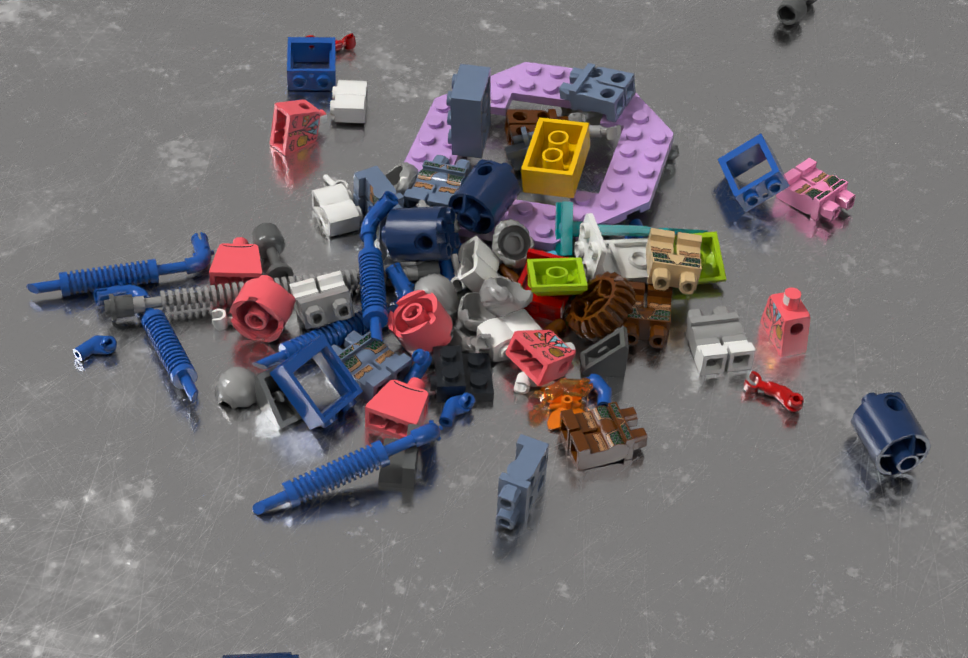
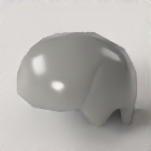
[458,292,499,333]
[215,367,256,409]

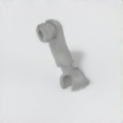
[568,113,621,140]
[449,326,491,351]

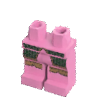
[776,158,856,221]

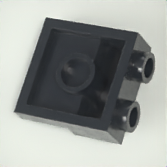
[428,345,494,403]

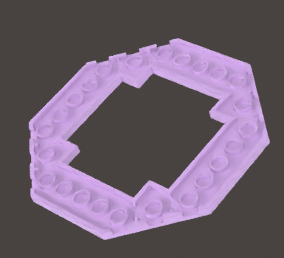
[404,62,674,251]

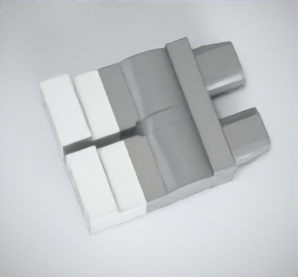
[289,271,355,329]
[685,306,756,375]

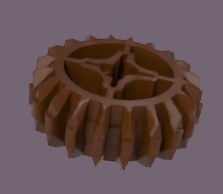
[566,271,637,342]

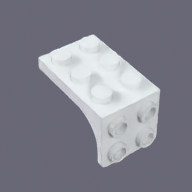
[574,213,648,284]

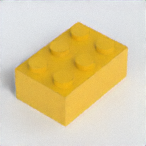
[521,117,590,198]

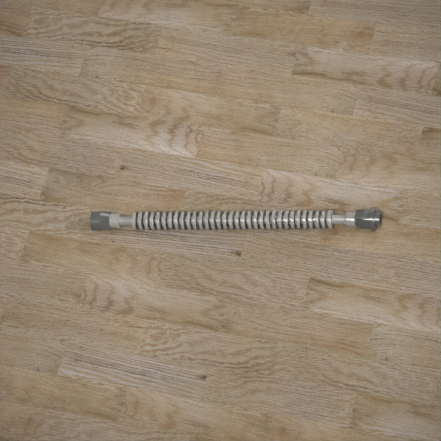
[104,261,440,321]

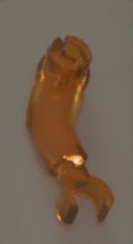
[529,378,593,411]

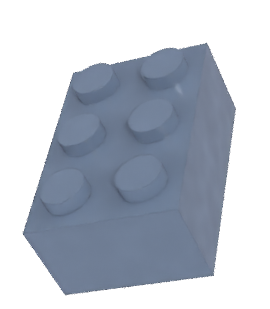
[446,64,491,158]

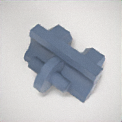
[505,126,534,171]

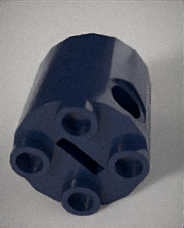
[448,159,521,234]
[381,206,460,262]
[850,392,931,475]

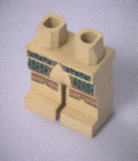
[646,228,702,295]

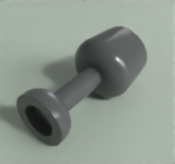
[777,0,817,25]
[252,223,294,283]

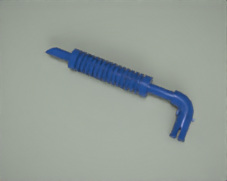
[358,191,399,342]
[26,232,214,297]
[252,262,415,370]
[93,282,198,403]
[252,420,443,515]

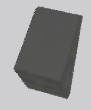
[580,326,629,377]
[255,364,302,429]

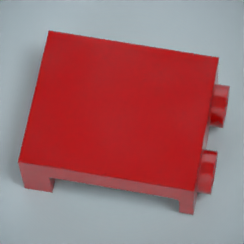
[518,248,572,323]

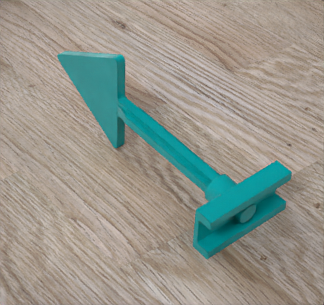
[555,201,708,256]

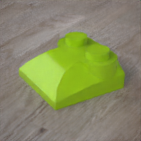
[673,231,727,284]
[527,257,588,296]

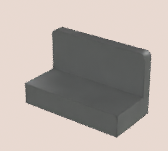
[378,424,420,489]

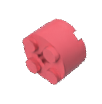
[229,275,296,342]
[387,290,453,355]

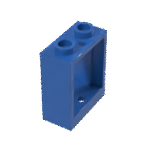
[287,37,336,91]
[718,134,790,212]
[270,334,363,430]

